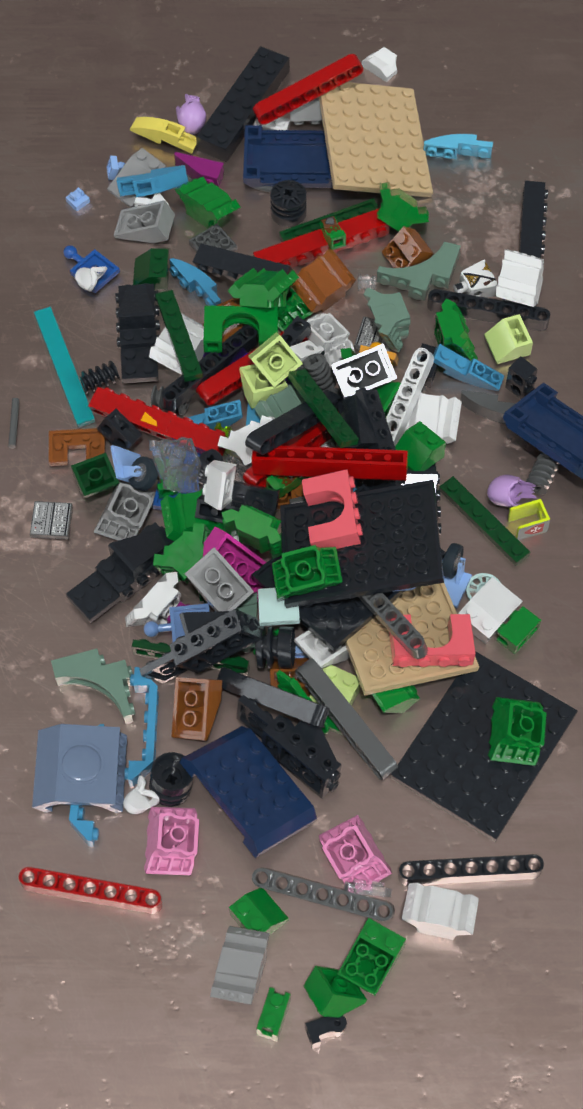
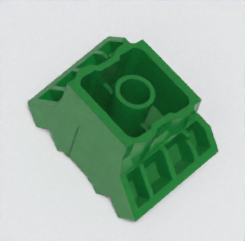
[175,177,241,229]
[377,182,429,231]
[228,268,299,308]
[278,287,313,331]
[434,298,478,361]
[160,489,224,541]
[222,504,282,559]
[153,523,211,584]
[272,545,342,599]
[488,697,546,766]

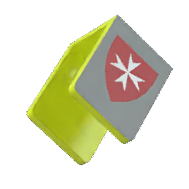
[508,499,550,540]

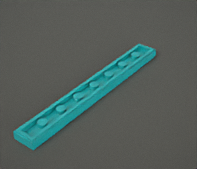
[34,306,95,428]

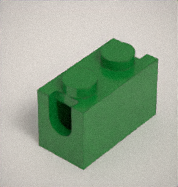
[496,606,541,655]
[256,987,291,1042]

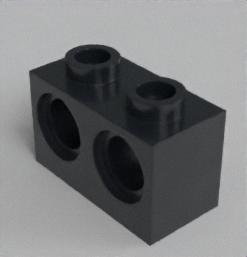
[505,356,538,399]
[97,409,143,450]

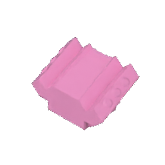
[144,807,199,875]
[319,815,392,893]

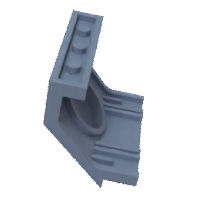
[32,724,127,813]

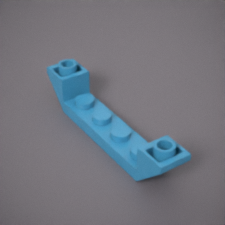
[125,667,159,787]
[69,724,105,847]

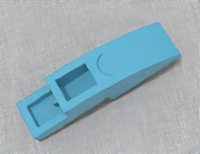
[423,134,493,159]

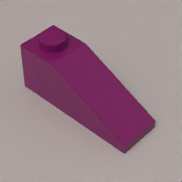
[174,152,224,187]

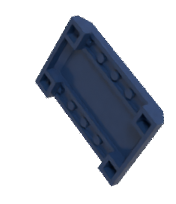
[243,125,333,188]
[503,382,583,479]
[180,726,317,858]

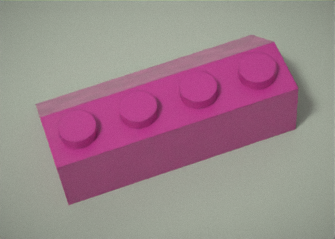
[203,527,266,603]

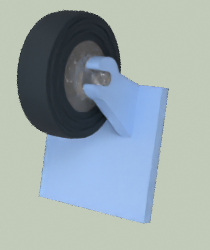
[111,445,158,491]
[442,543,472,608]

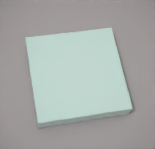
[258,588,300,626]

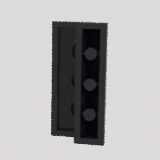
[195,476,280,523]

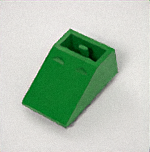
[337,918,406,996]

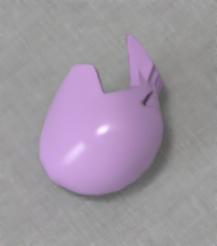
[176,94,206,136]
[487,474,537,507]

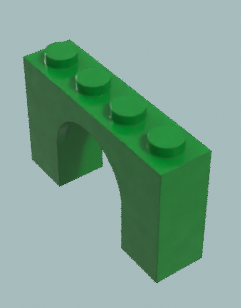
[203,305,278,352]

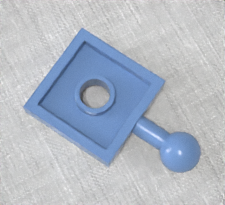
[144,603,209,642]

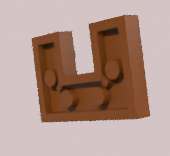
[49,428,105,466]

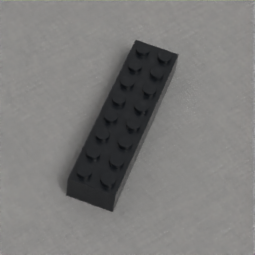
[196,46,290,163]

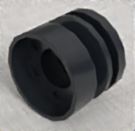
[270,180,307,227]
[255,626,296,668]
[149,752,194,807]

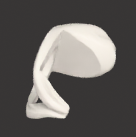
[75,266,108,292]
[123,775,159,814]

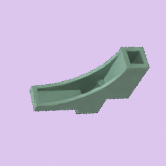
[377,241,461,301]
[51,649,135,724]

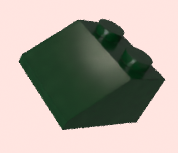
[133,248,170,290]
[71,453,119,498]

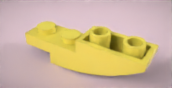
[130,117,197,154]

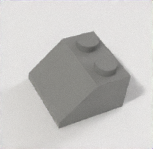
[290,98,322,125]

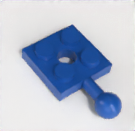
[63,245,120,293]

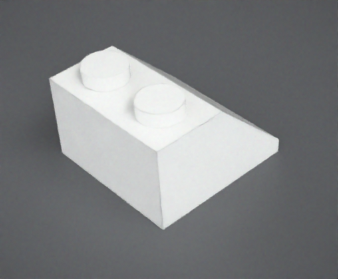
[203,460,237,510]

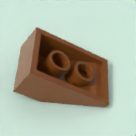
[171,677,222,741]

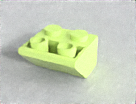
[484,314,533,364]

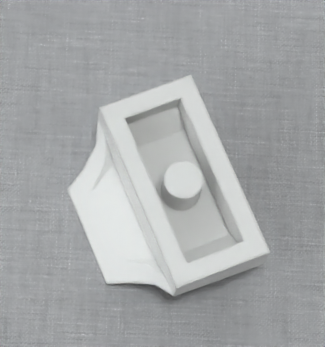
[361,47,397,82]

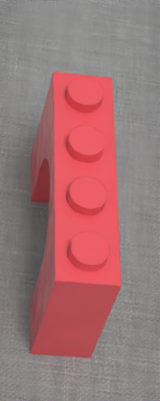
[302,470,363,549]
[389,614,475,667]

